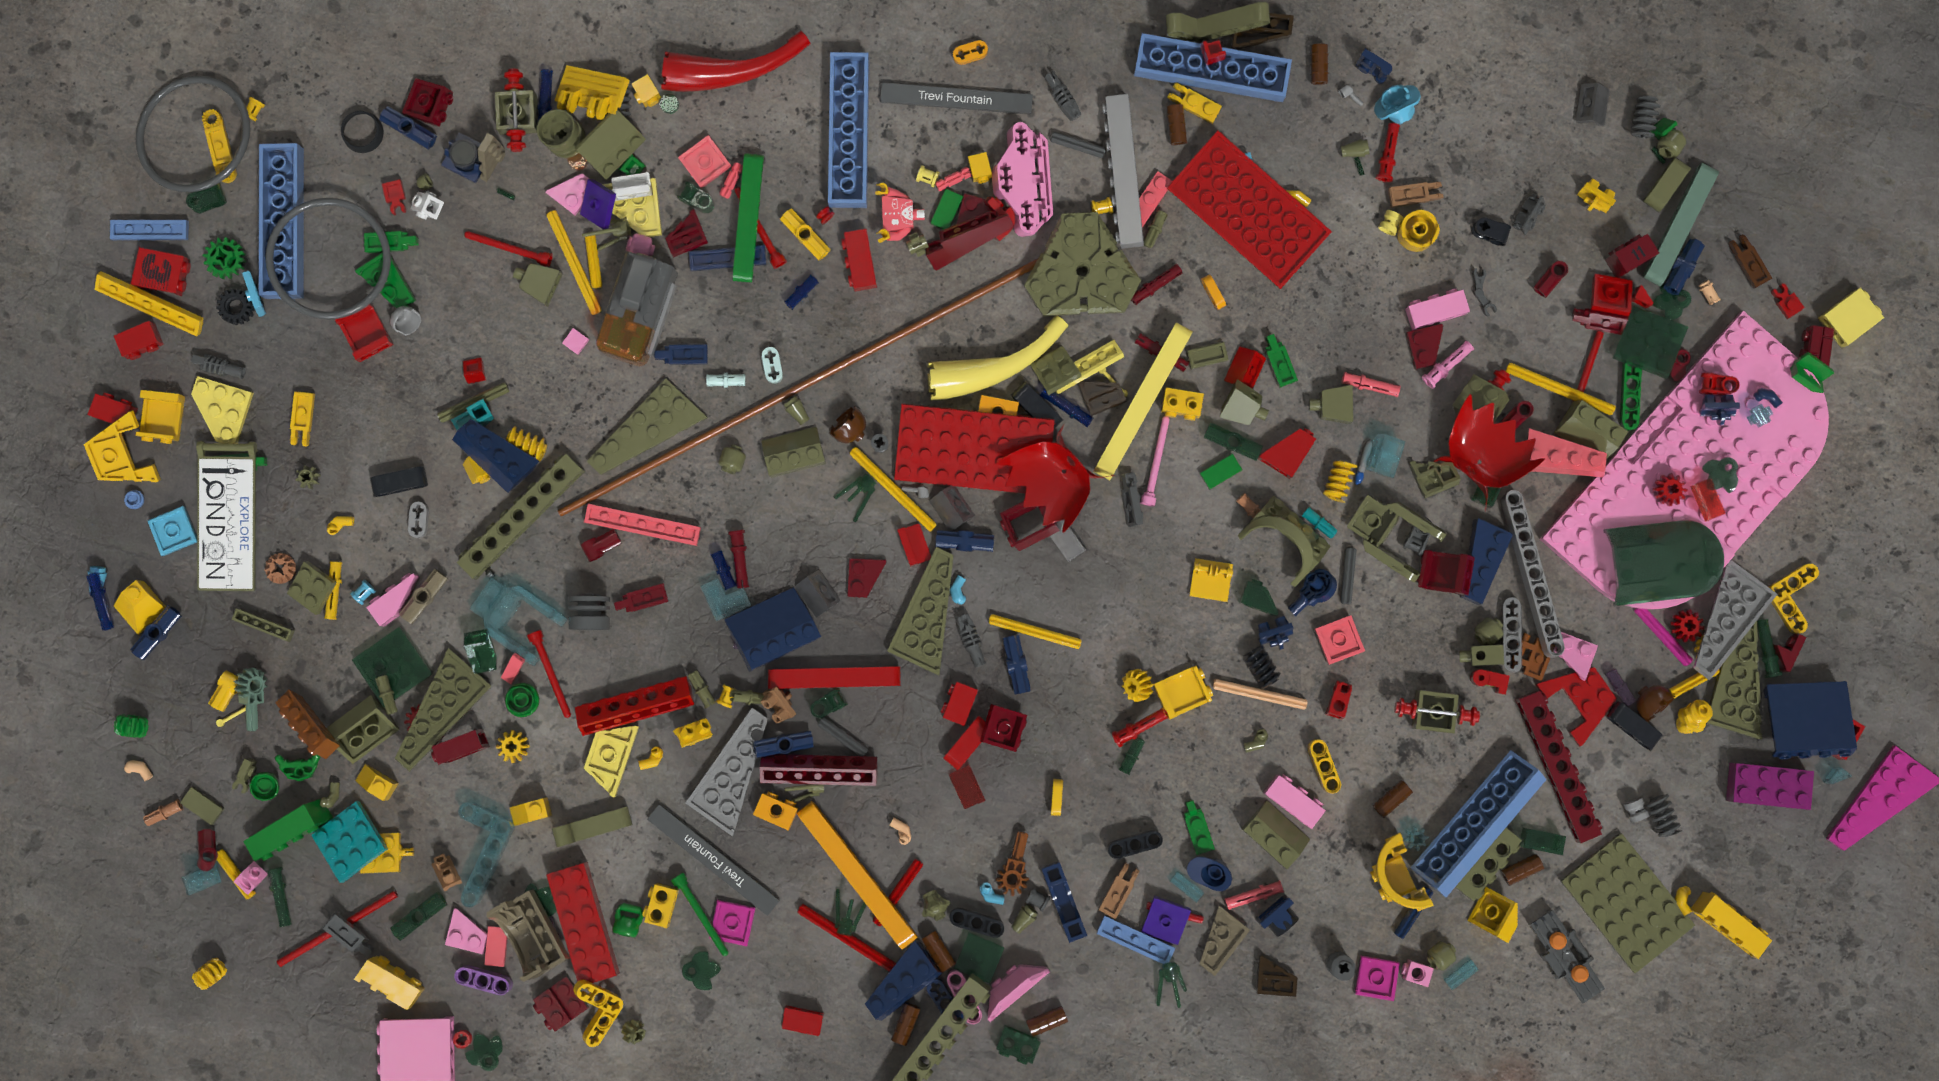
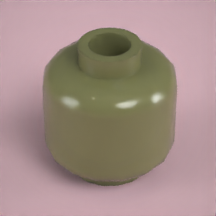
[1657,130,1686,158]
[718,445,746,474]
[1474,617,1503,646]
[1427,941,1456,971]

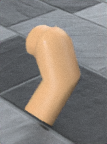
[124,760,153,781]
[889,817,911,845]

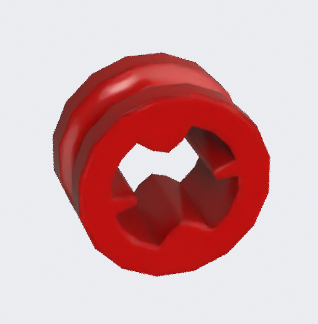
[816,206,835,225]
[453,1030,472,1049]

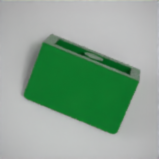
[1790,352,1834,393]

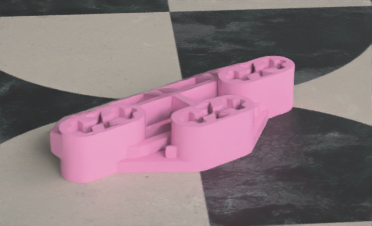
[992,122,1053,237]

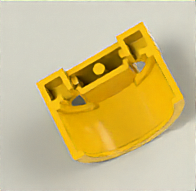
[1370,832,1434,911]

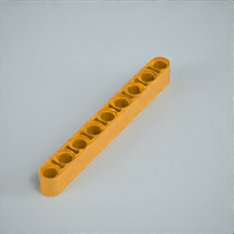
[797,801,918,950]

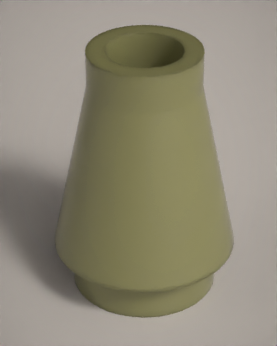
[1341,138,1370,157]
[784,396,810,425]
[1011,904,1038,934]

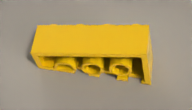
[1691,892,1772,959]

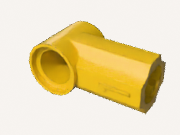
[208,670,239,712]

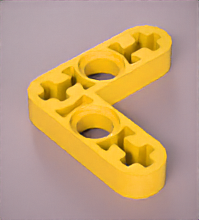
[1769,564,1819,634]
[573,980,623,1047]

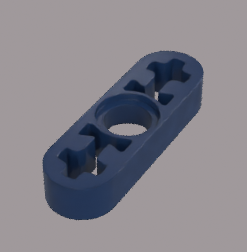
[927,978,964,1018]

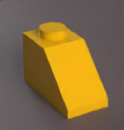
[355,764,399,801]
[510,797,552,826]

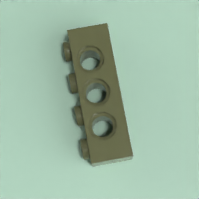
[1455,828,1522,901]

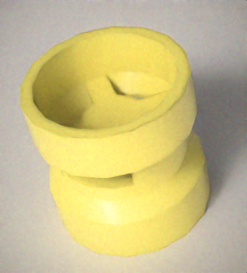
[1378,210,1404,236]

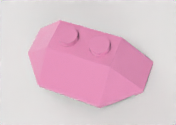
[988,964,1050,1022]

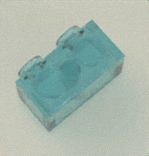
[1366,434,1406,478]

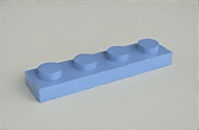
[110,220,189,240]
[1096,915,1175,966]

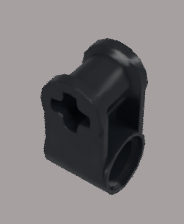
[1471,218,1511,246]

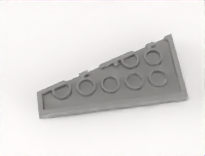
[1693,560,1777,680]
[686,708,768,836]

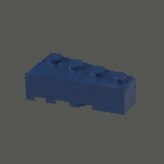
[452,419,539,493]
[1460,518,1513,605]
[865,940,942,1021]

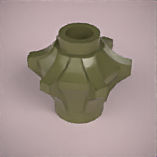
[922,890,951,921]

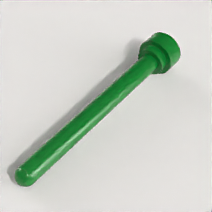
[671,873,729,956]

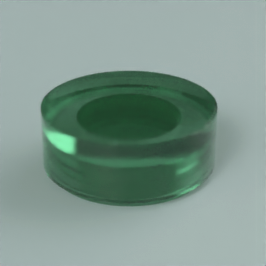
[660,94,679,114]

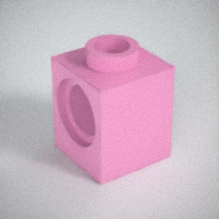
[234,861,268,895]
[1401,959,1434,987]

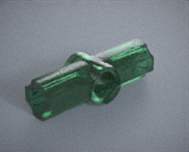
[1203,422,1263,461]
[390,891,448,941]

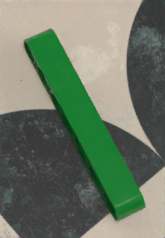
[733,153,764,283]

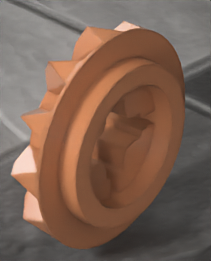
[264,553,296,584]

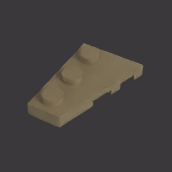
[478,133,505,182]
[1200,906,1250,976]

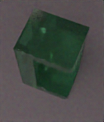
[463,629,497,674]
[1520,827,1566,855]

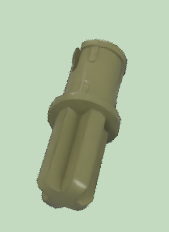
[1144,210,1168,248]
[688,671,716,709]
[375,675,397,714]
[730,689,764,705]

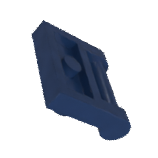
[1355,48,1392,84]

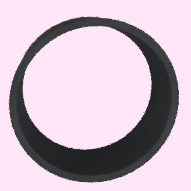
[341,111,384,153]

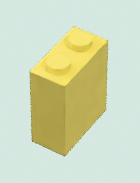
[1818,288,1884,348]

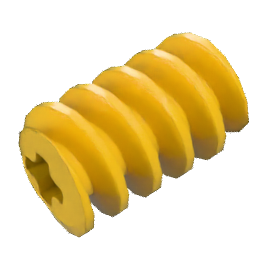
[505,426,547,462]
[1323,460,1357,503]

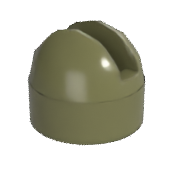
[417,173,433,190]

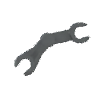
[1472,268,1497,317]

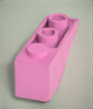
[366,573,419,627]

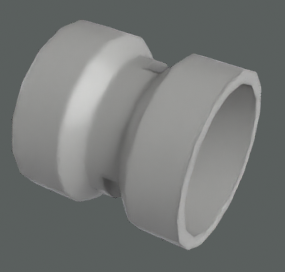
[1623,797,1650,823]

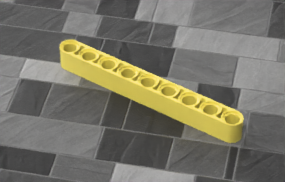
[1093,322,1193,481]

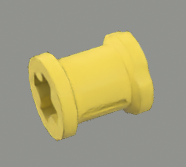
[916,165,940,188]

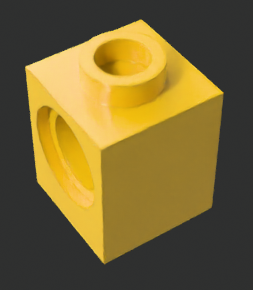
[968,152,992,184]

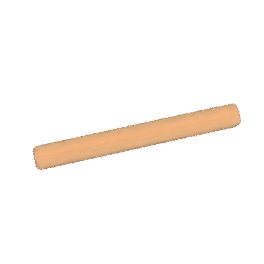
[1213,679,1307,710]

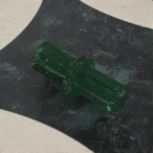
[1119,737,1145,775]

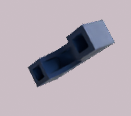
[1041,861,1087,943]

